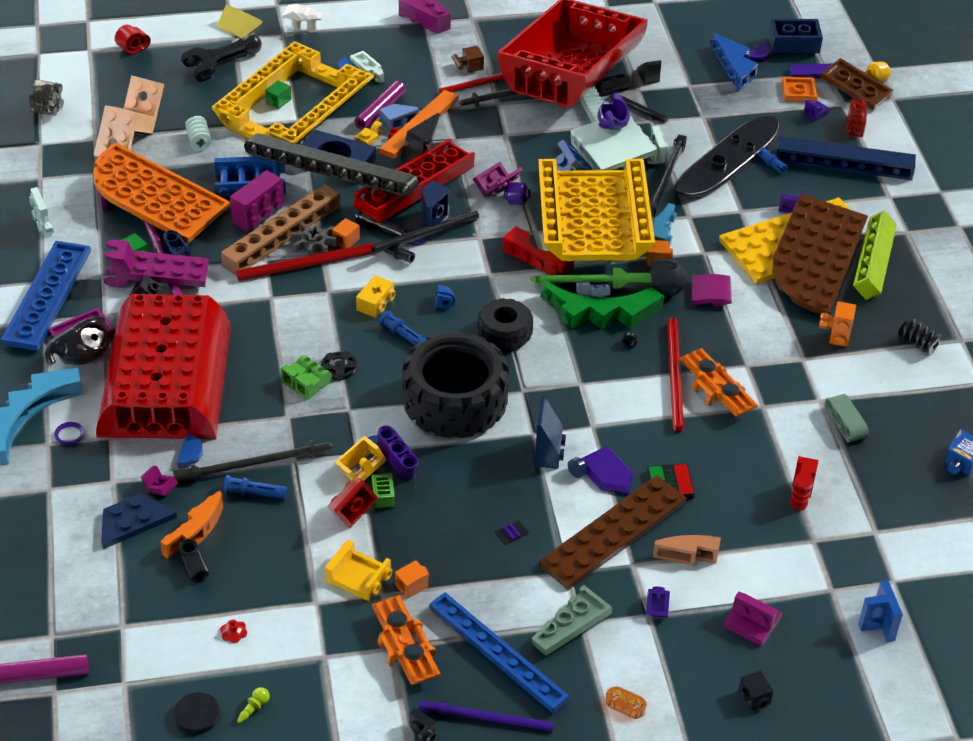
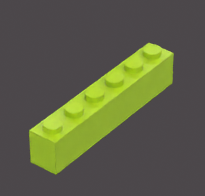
[853,210,897,300]

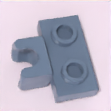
[576,282,610,298]

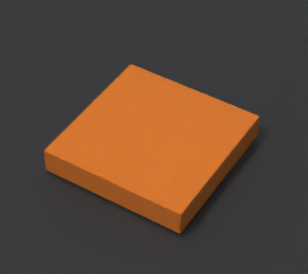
[781,77,818,102]

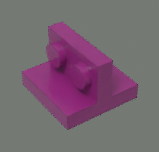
[723,591,782,646]

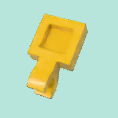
[355,121,383,145]

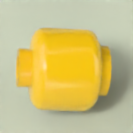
[866,62,891,83]

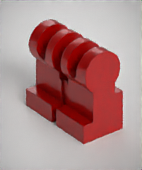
[790,456,819,511]

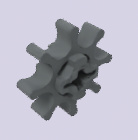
[292,221,337,256]

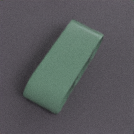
[825,394,869,442]

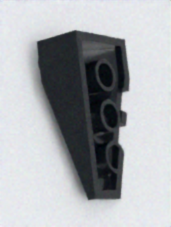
[400,113,440,163]

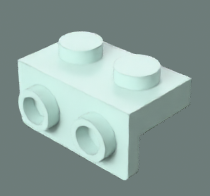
[646,126,668,164]

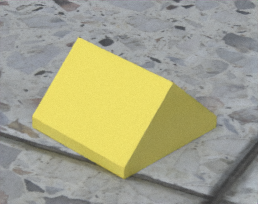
[217,4,262,38]

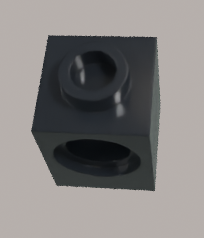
[738,670,773,711]

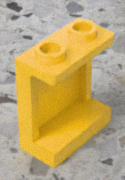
[325,539,392,601]

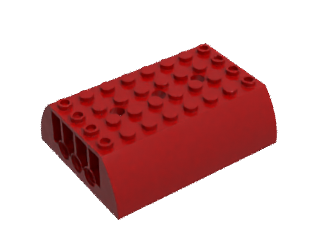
[497,0,648,108]
[96,294,231,439]

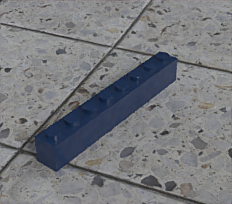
[776,136,916,180]

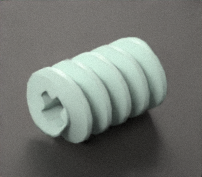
[185,116,211,152]

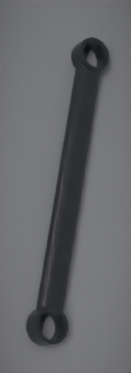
[650,134,687,223]

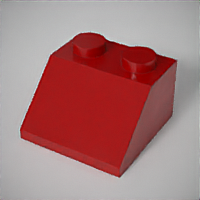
[327,476,378,528]

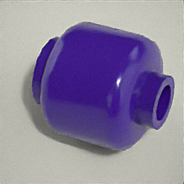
[504,182,531,205]

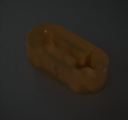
[605,686,647,719]

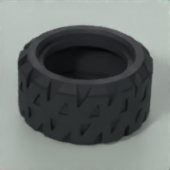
[402,332,509,438]

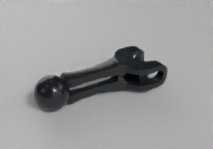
[181,34,262,82]

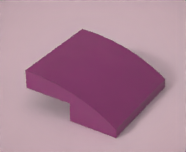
[692,274,732,307]

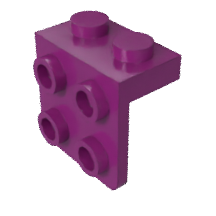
[473,162,523,196]

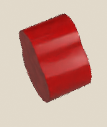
[114,24,151,54]

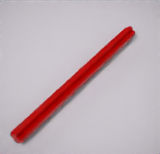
[236,242,376,281]
[667,318,684,432]

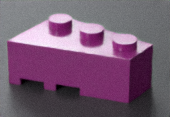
[399,0,451,34]

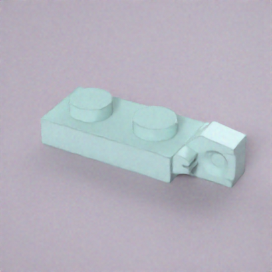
[350,51,384,83]

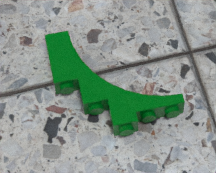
[540,280,664,329]

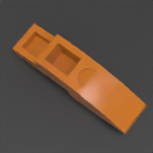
[160,491,223,559]

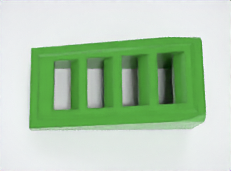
[372,473,395,508]

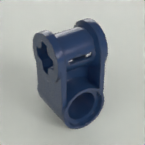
[163,230,191,257]

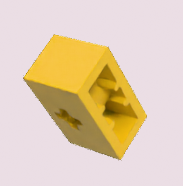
[356,275,396,318]

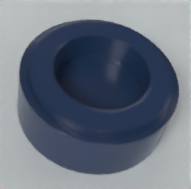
[567,457,587,478]

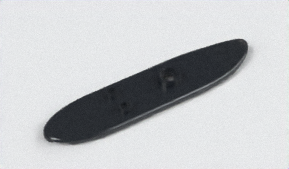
[675,116,781,198]

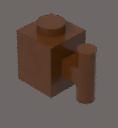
[452,45,484,73]

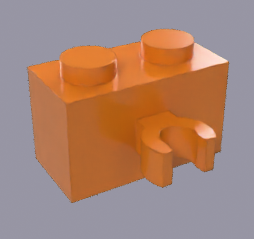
[819,301,856,347]

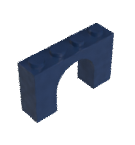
[302,129,376,164]

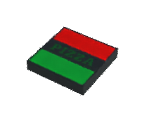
[647,463,695,499]

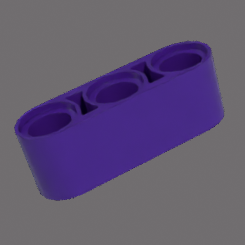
[375,425,418,480]

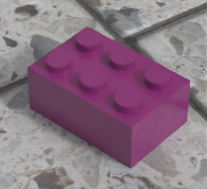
[230,170,284,233]

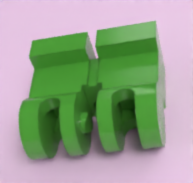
[281,355,332,400]

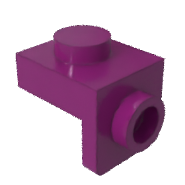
[141,465,178,496]

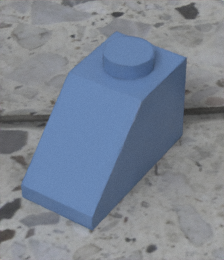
[380,104,419,133]

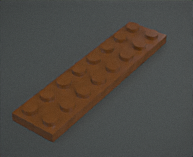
[539,475,687,590]

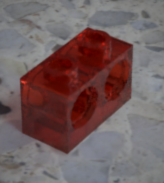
[846,99,868,137]

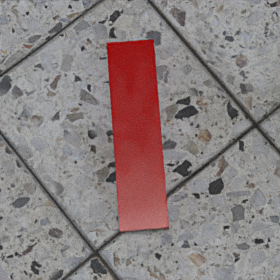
[353,138,475,223]

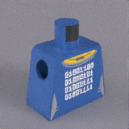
[945,429,973,475]

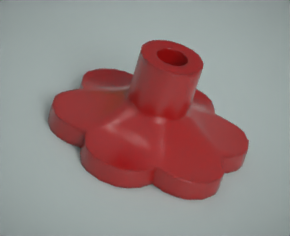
[220,620,247,643]

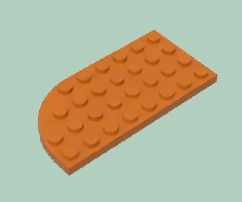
[93,142,230,244]

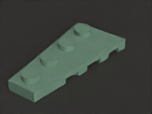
[531,585,612,656]

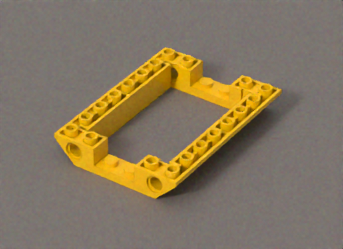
[212,41,373,143]

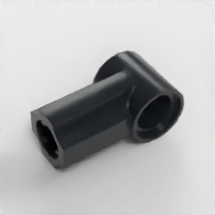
[179,539,209,583]

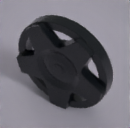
[321,351,357,380]

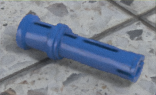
[379,311,426,345]
[224,475,288,499]

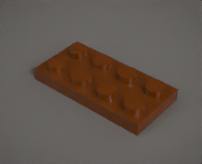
[820,58,893,111]

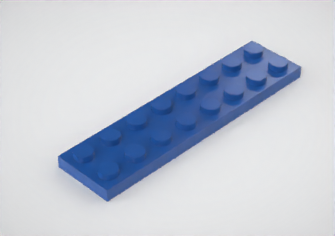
[1,241,91,351]

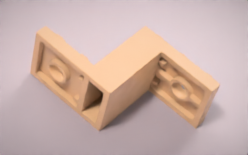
[93,75,164,157]

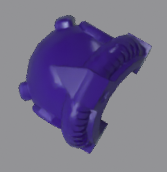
[597,93,630,130]

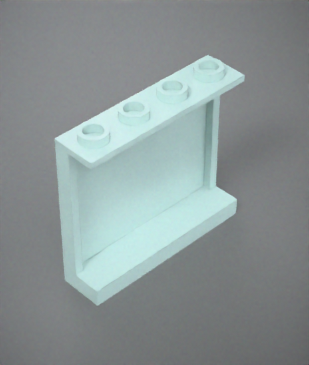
[571,116,659,171]

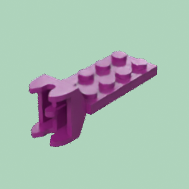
[104,240,209,288]

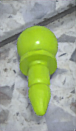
[237,687,270,723]

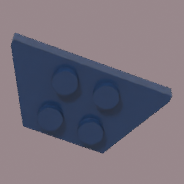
[101,493,177,550]

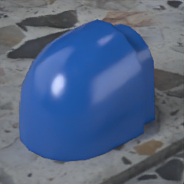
[435,285,455,309]

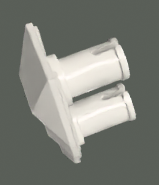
[282,4,323,33]

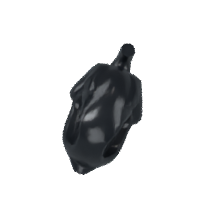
[44,316,109,366]

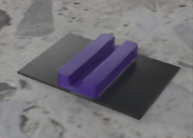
[494,521,529,545]

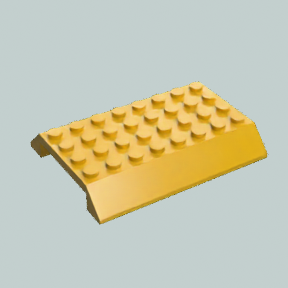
[538,159,655,261]

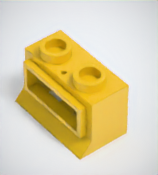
[335,436,387,481]

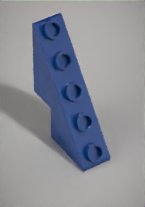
[710,33,758,91]

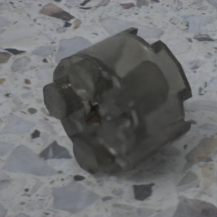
[29,80,64,116]

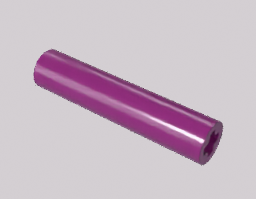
[354,81,406,130]
[0,654,89,684]

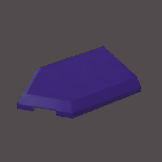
[581,446,633,495]

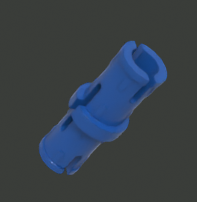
[757,147,788,175]

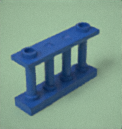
[214,156,286,198]

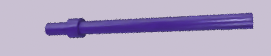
[419,701,554,732]

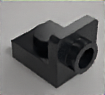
[409,708,437,741]

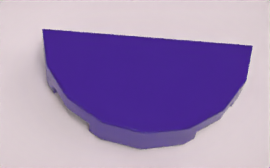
[749,41,771,62]

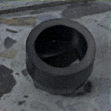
[622,331,638,348]

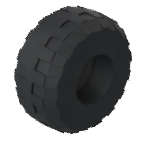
[477,298,533,351]

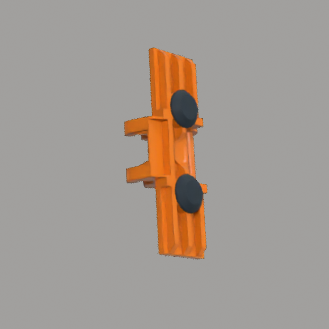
[680,348,758,417]
[372,595,440,686]

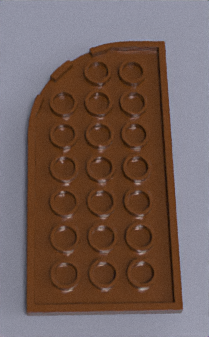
[772,193,868,315]

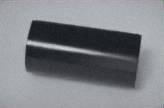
[595,73,631,94]

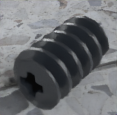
[898,318,941,356]

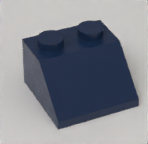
[421,181,450,227]

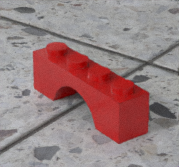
[502,226,574,276]

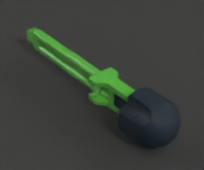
[531,259,687,296]

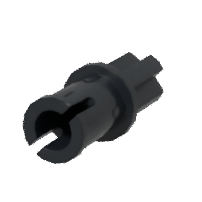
[384,245,416,264]

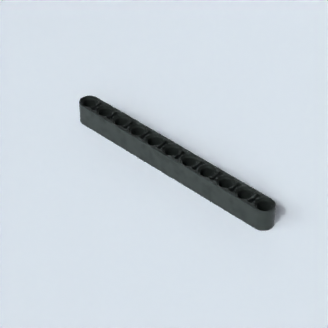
[244,134,419,197]

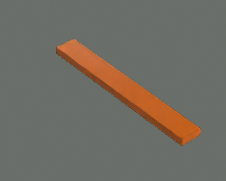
[379,90,459,159]

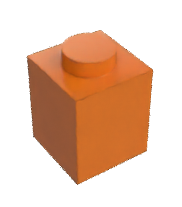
[332,218,360,249]
[646,241,673,266]
[395,560,429,599]

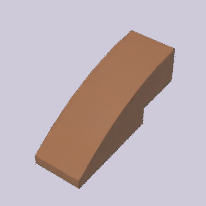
[653,535,721,566]

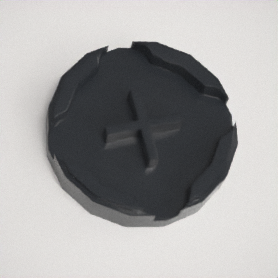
[174,692,220,734]

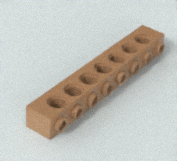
[221,184,340,275]

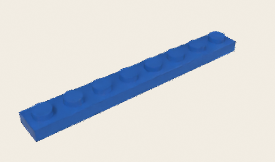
[429,592,569,713]

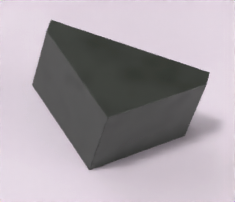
[637,60,662,84]

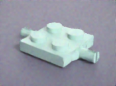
[29,187,54,238]

